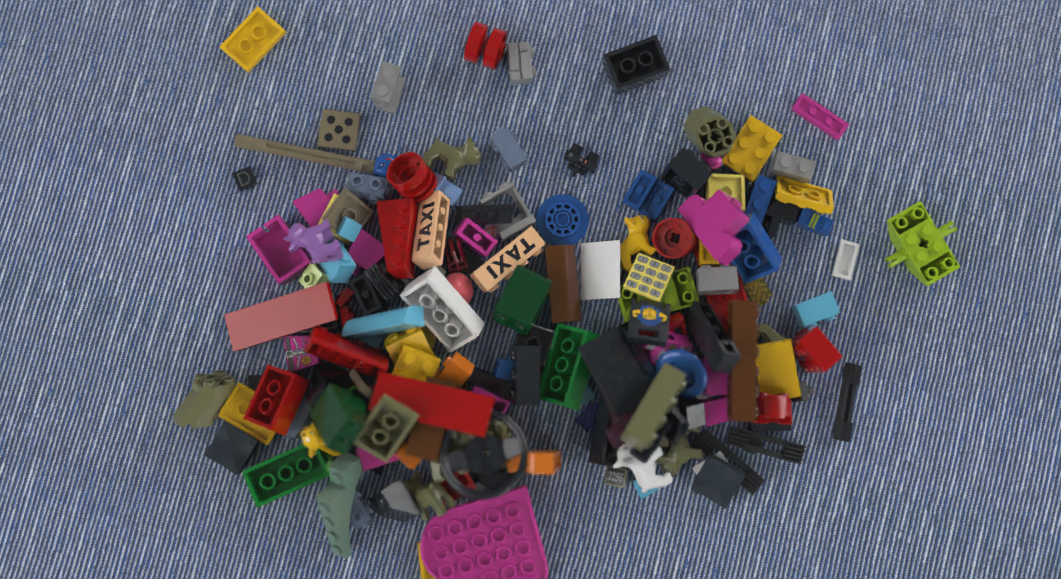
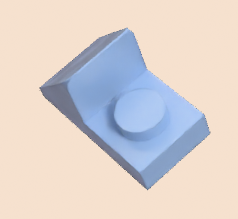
[434,172,463,207]

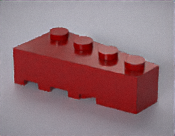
[376,198,419,279]

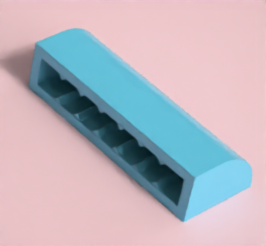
[343,305,424,339]

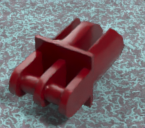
[444,237,469,274]

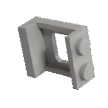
[371,61,406,115]
[480,182,536,242]

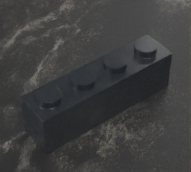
[684,301,741,374]

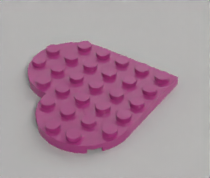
[420,485,548,579]

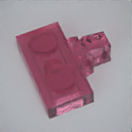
[605,409,636,449]

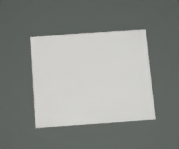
[581,240,620,300]

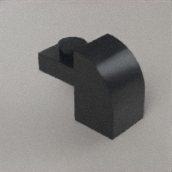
[763,201,799,239]

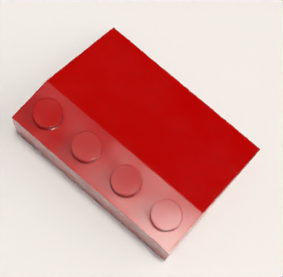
[303,326,389,379]

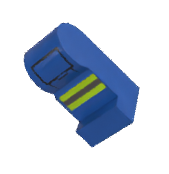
[793,208,834,236]

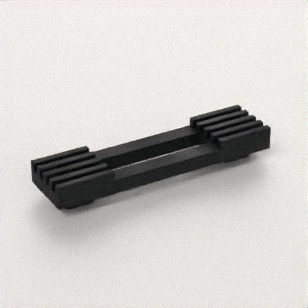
[833,362,862,442]
[726,425,806,465]
[692,429,766,495]

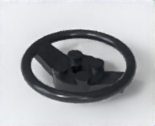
[440,410,529,500]

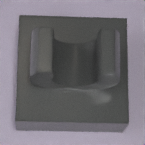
[791,381,814,402]

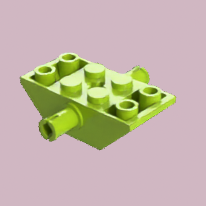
[884,201,961,286]
[618,257,699,322]

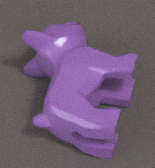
[284,219,344,264]

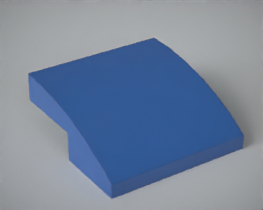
[622,170,676,223]

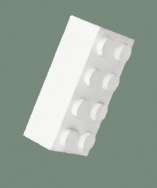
[400,266,485,353]

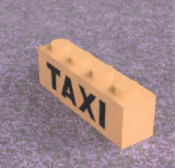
[412,190,450,270]
[470,226,546,293]

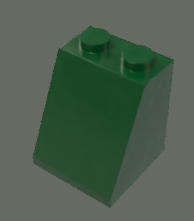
[492,264,552,336]
[310,382,366,455]

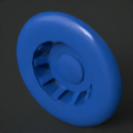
[536,194,589,245]
[655,349,708,399]

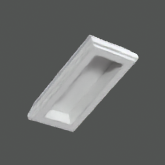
[831,239,860,281]

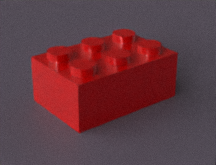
[791,326,843,373]
[243,364,310,436]

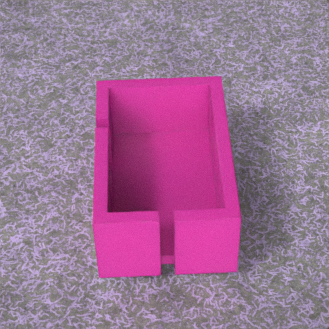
[246,215,312,286]

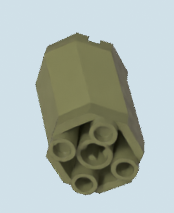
[683,106,737,158]
[173,370,236,429]

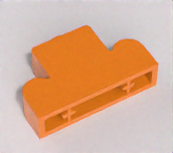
[505,449,561,475]

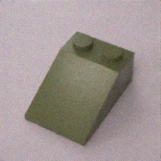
[353,394,419,463]

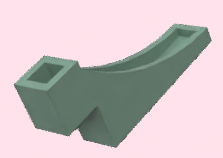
[316,452,363,559]

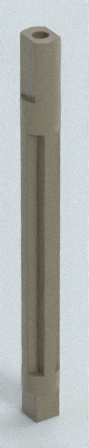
[235,134,375,174]

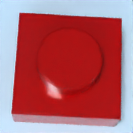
[336,288,355,308]
[340,307,356,328]

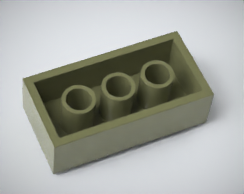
[620,362,687,451]

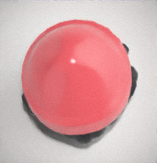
[446,273,475,304]

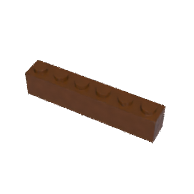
[727,300,759,422]

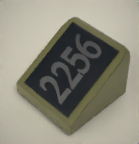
[604,466,627,488]

